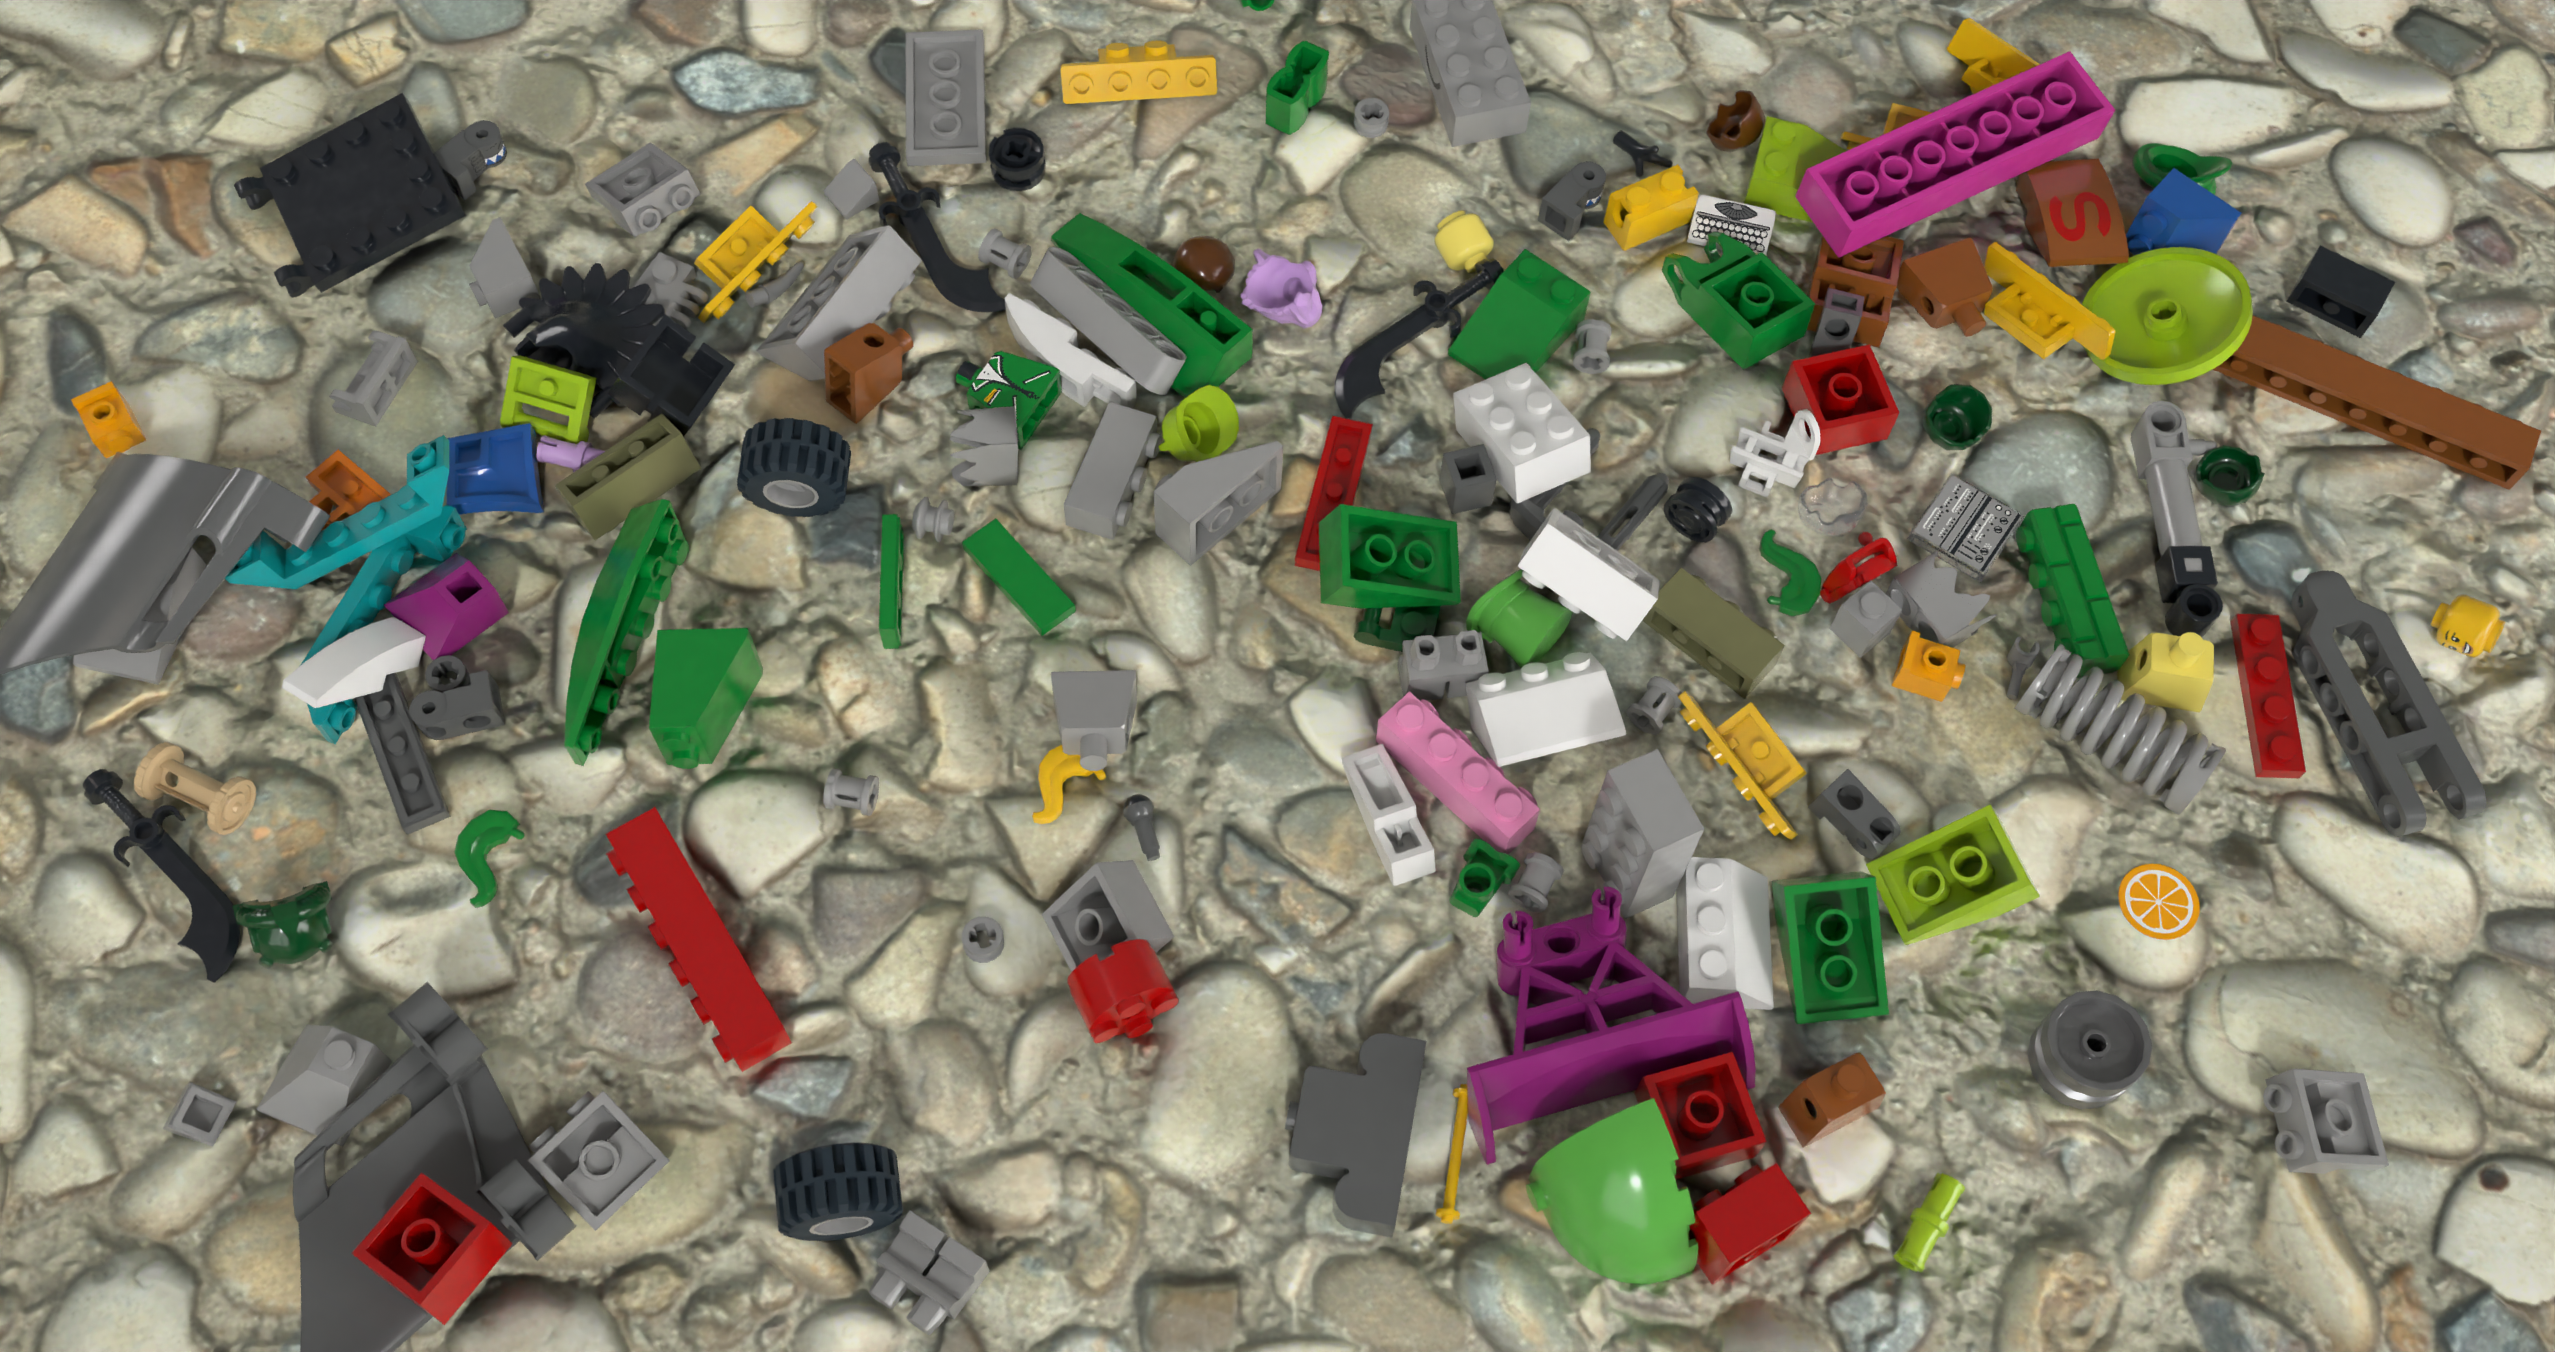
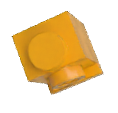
[71,381,146,459]
[1892,631,1966,702]

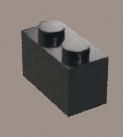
[2286,245,2395,338]

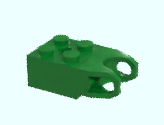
[1662,231,1816,370]

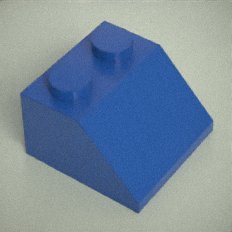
[2126,168,2242,256]

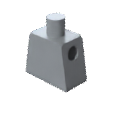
[1051,670,1137,771]

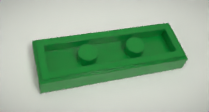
[879,514,904,649]
[962,518,1076,636]

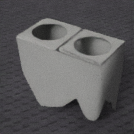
[950,406,1018,486]
[1886,551,1997,648]

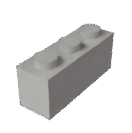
[1064,401,1162,540]

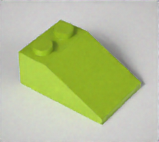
[1744,116,1846,223]
[1866,804,2040,945]

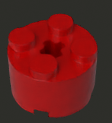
[1067,939,1179,1043]

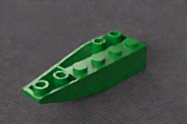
[1051,213,1253,398]
[564,499,688,766]

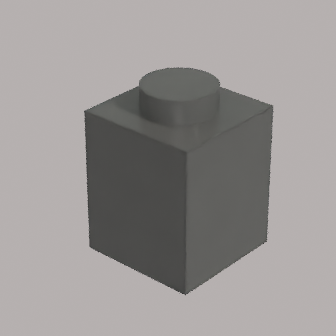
[1439,444,1497,514]

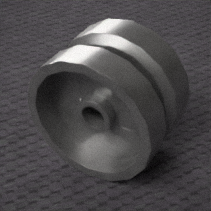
[2028,990,2152,1109]

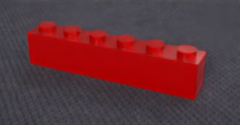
[606,807,792,1072]

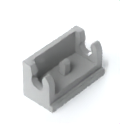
[329,331,418,427]

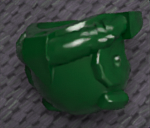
[233,881,333,968]

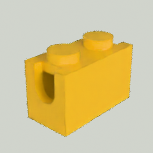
[1603,165,1699,251]

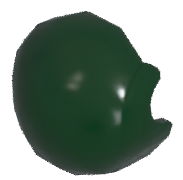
[1922,384,1992,451]
[2195,445,2265,507]

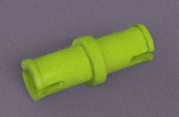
[1893,1173,1965,1273]

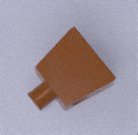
[1896,237,1992,337]
[824,323,914,424]
[1778,1052,1886,1148]

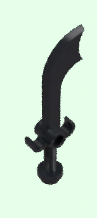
[868,142,1006,313]
[1335,258,1504,418]
[83,769,240,983]

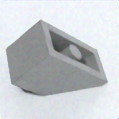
[469,217,541,319]

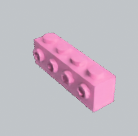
[1376,691,1540,854]

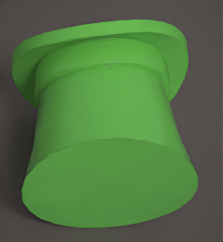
[1466,569,1573,669]

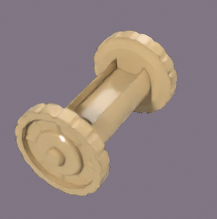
[134,742,256,835]

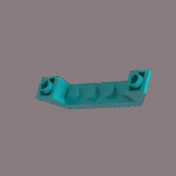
[225,435,449,589]
[300,505,467,745]

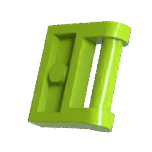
[500,355,596,444]

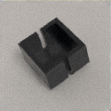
[608,314,735,437]

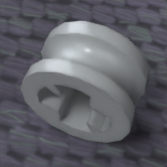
[1354,98,1389,138]
[962,917,1004,963]

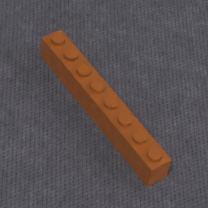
[2212,315,2541,490]

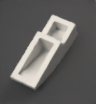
[282,617,426,708]
[1341,744,1436,886]

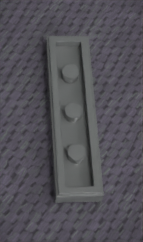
[354,673,451,835]

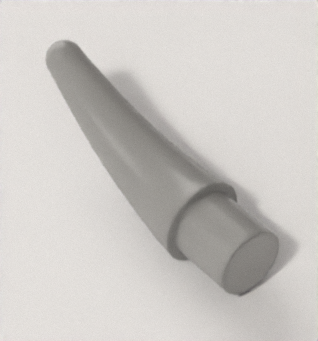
[745,261,804,308]

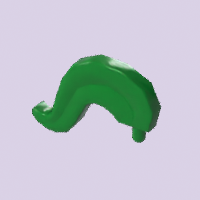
[1759,529,1822,617]
[454,810,525,908]

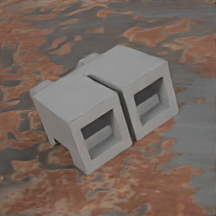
[1397,630,1489,701]
[869,1210,990,1336]

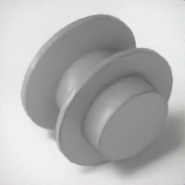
[912,497,954,542]

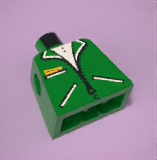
[956,351,1062,450]

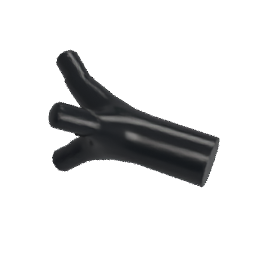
[1613,130,1673,177]

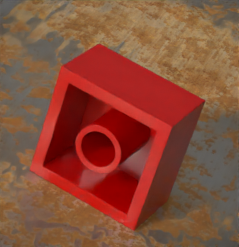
[1782,344,1899,455]
[1634,1052,1767,1180]
[1688,1163,1811,1285]
[351,1172,513,1325]

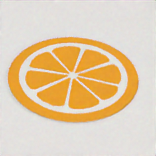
[2118,864,2200,940]

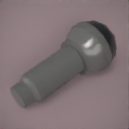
[1123,794,1160,861]

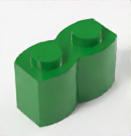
[1266,40,1329,135]

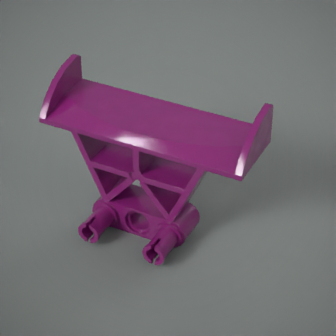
[1467,886,1756,1165]

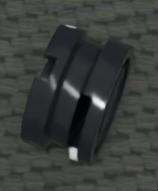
[989,128,1046,191]
[1663,477,1733,543]

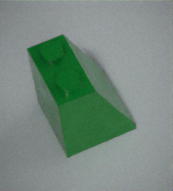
[649,628,763,769]

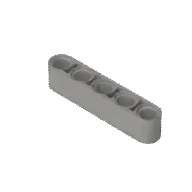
[1030,246,1187,395]

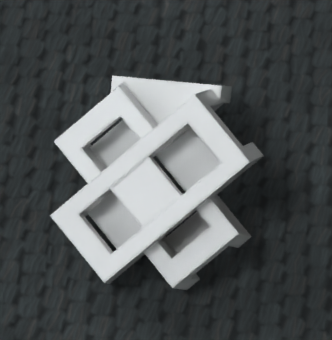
[1730,409,1821,498]

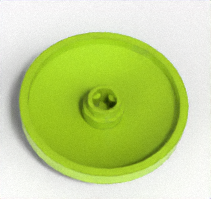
[2082,247,2253,385]

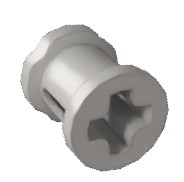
[978,229,1032,279]
[1573,319,1612,374]
[1626,676,1682,735]
[823,768,879,816]
[1508,852,1564,913]

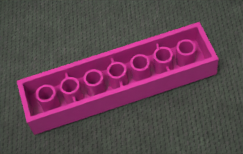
[1795,51,2116,258]

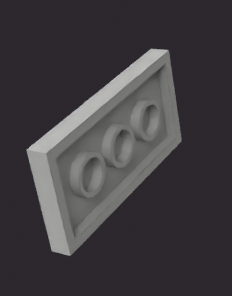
[906,30,987,166]

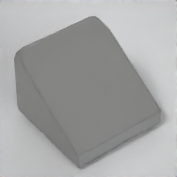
[824,159,879,220]
[163,1082,237,1146]

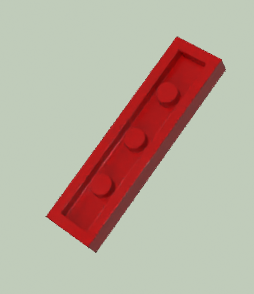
[1295,416,1373,571]
[2230,614,2306,779]

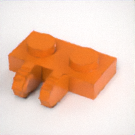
[306,449,391,531]

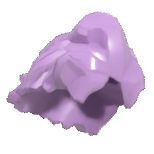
[1240,249,1322,329]

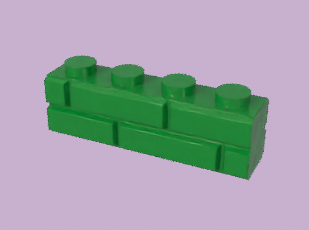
[2016,504,2130,678]

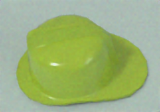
[1158,385,1239,462]

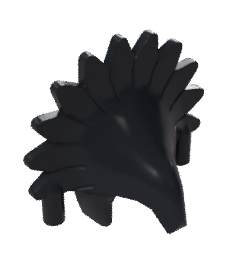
[503,263,665,419]

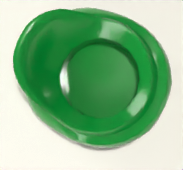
[2132,143,2232,195]

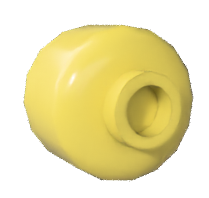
[1434,210,1494,273]

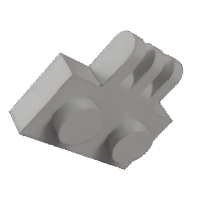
[634,252,709,329]

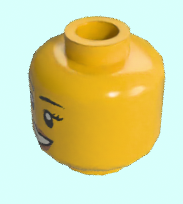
[2431,594,2505,658]

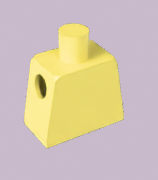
[2117,632,2214,712]

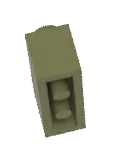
[554,414,701,540]
[1643,568,1785,699]

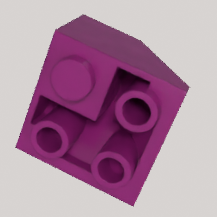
[384,553,509,661]

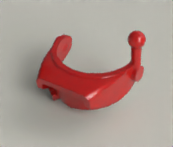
[1820,532,1898,604]

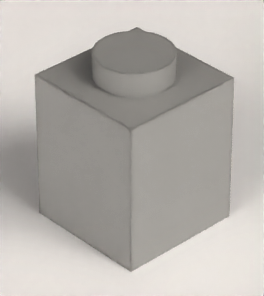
[1830,581,1902,658]

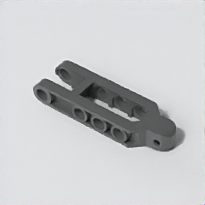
[2291,571,2486,837]

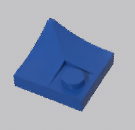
[446,423,544,515]

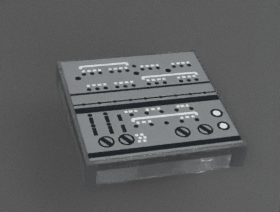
[1907,473,2025,583]

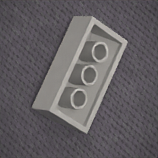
[756,225,922,381]

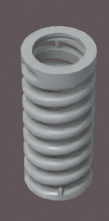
[2014,643,2226,815]

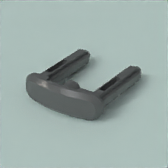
[1510,428,1669,551]

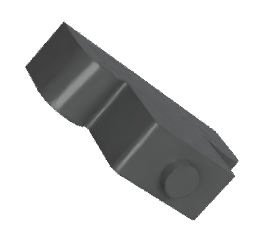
[1285,1033,1426,1238]

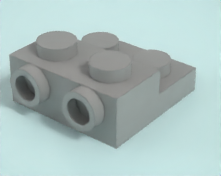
[585,142,700,237]
[2263,1069,2389,1174]
[528,1091,670,1231]

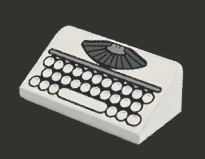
[1687,194,1776,255]

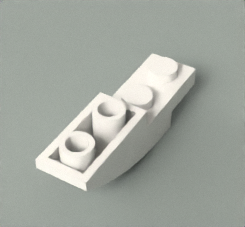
[1004,293,1137,409]

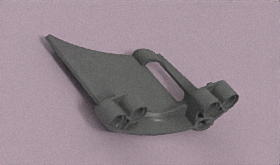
[0,452,330,675]
[293,982,577,1352]

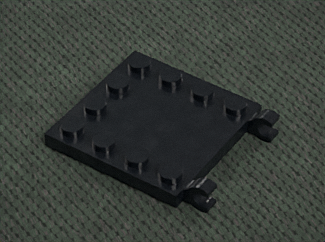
[234,93,466,298]

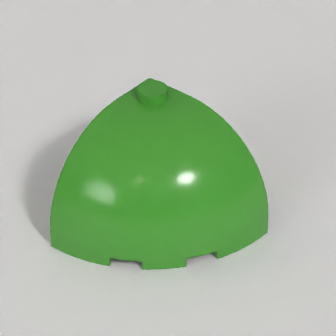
[1526,1098,1698,1284]

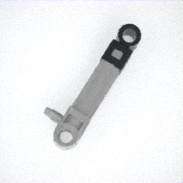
[2131,401,2223,637]

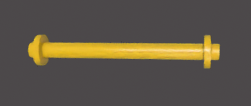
[1435,1084,1468,1224]

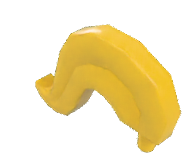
[1032,745,1106,824]

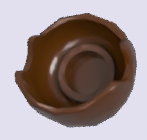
[1706,90,1766,152]
[1171,236,1235,293]

